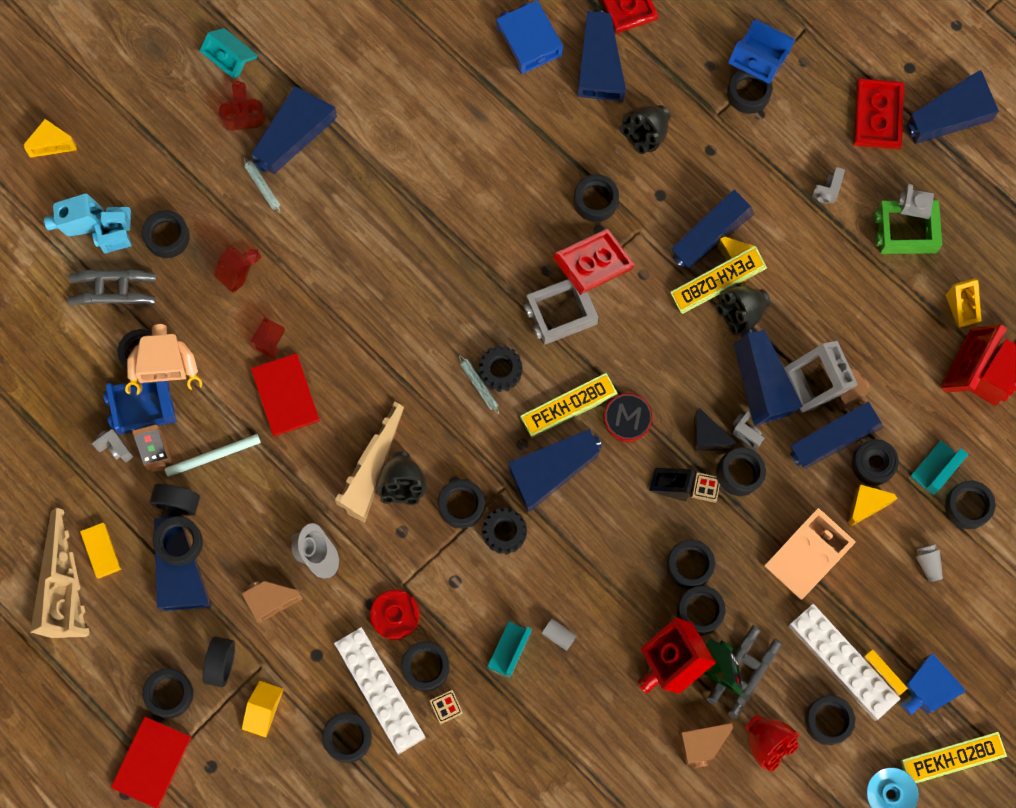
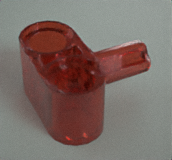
[218,81,266,131]
[214,246,261,293]

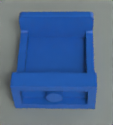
[496,0,563,74]
[728,19,795,84]
[103,380,177,435]

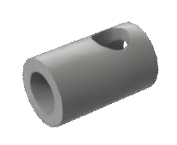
[542,619,577,651]

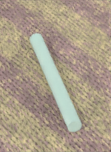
[165,434,261,477]

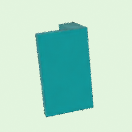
[200,28,258,79]
[910,440,969,495]
[487,622,532,678]

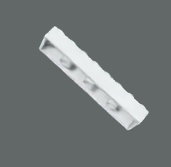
[788,604,900,721]
[334,627,426,755]

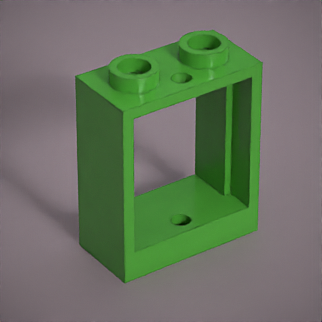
[874,200,942,254]

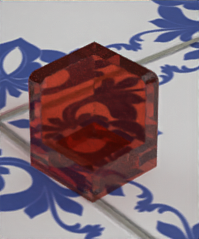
[250,317,285,359]

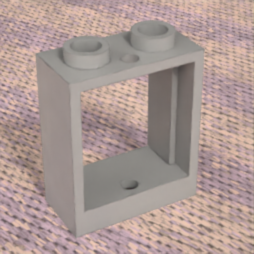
[524,279,599,345]
[784,341,858,413]

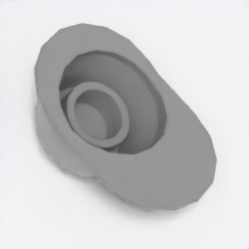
[290,523,339,579]

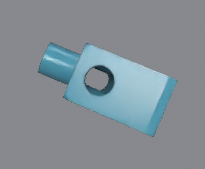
[44,193,105,236]

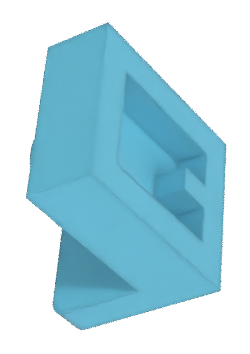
[101,207,131,231]
[92,223,132,254]

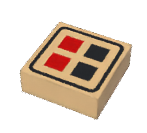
[692,473,720,503]
[430,690,463,724]

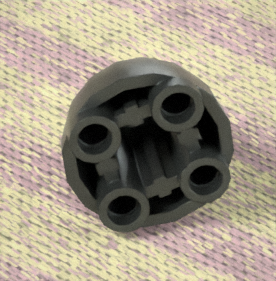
[619,105,671,154]
[716,286,770,335]
[378,451,427,505]

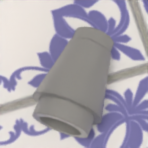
[916,544,943,582]

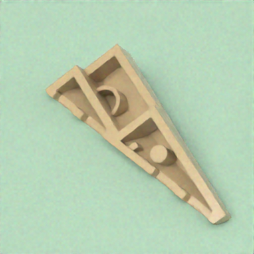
[335,402,404,523]
[30,508,90,638]

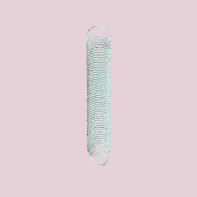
[244,157,280,214]
[459,356,499,414]

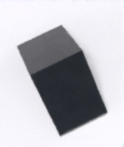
[694,408,735,451]
[649,468,695,502]

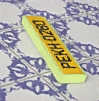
[671,246,767,314]
[520,373,618,439]
[901,732,1007,783]

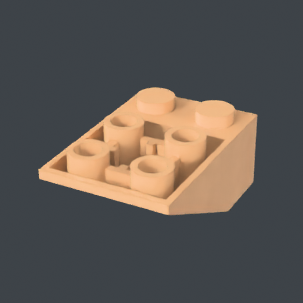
[764,508,856,600]

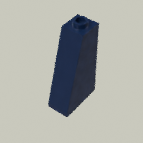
[578,10,626,102]
[906,70,999,144]
[251,86,337,174]
[671,189,754,269]
[733,329,803,426]
[790,401,884,469]
[508,429,602,512]
[154,514,211,612]

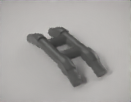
[68,270,156,306]
[707,625,783,719]

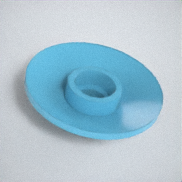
[867,768,919,808]

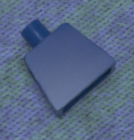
[901,654,966,715]

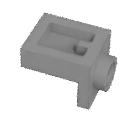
[812,167,845,204]
[898,184,934,219]
[732,410,764,451]
[92,429,133,463]

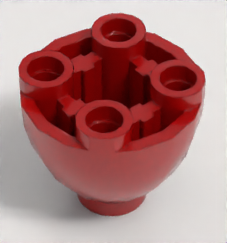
[745,714,800,772]

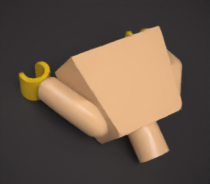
[125,324,202,395]

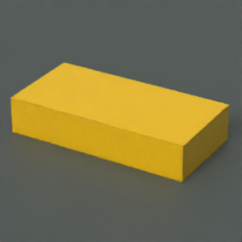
[80,522,122,579]
[863,650,908,696]

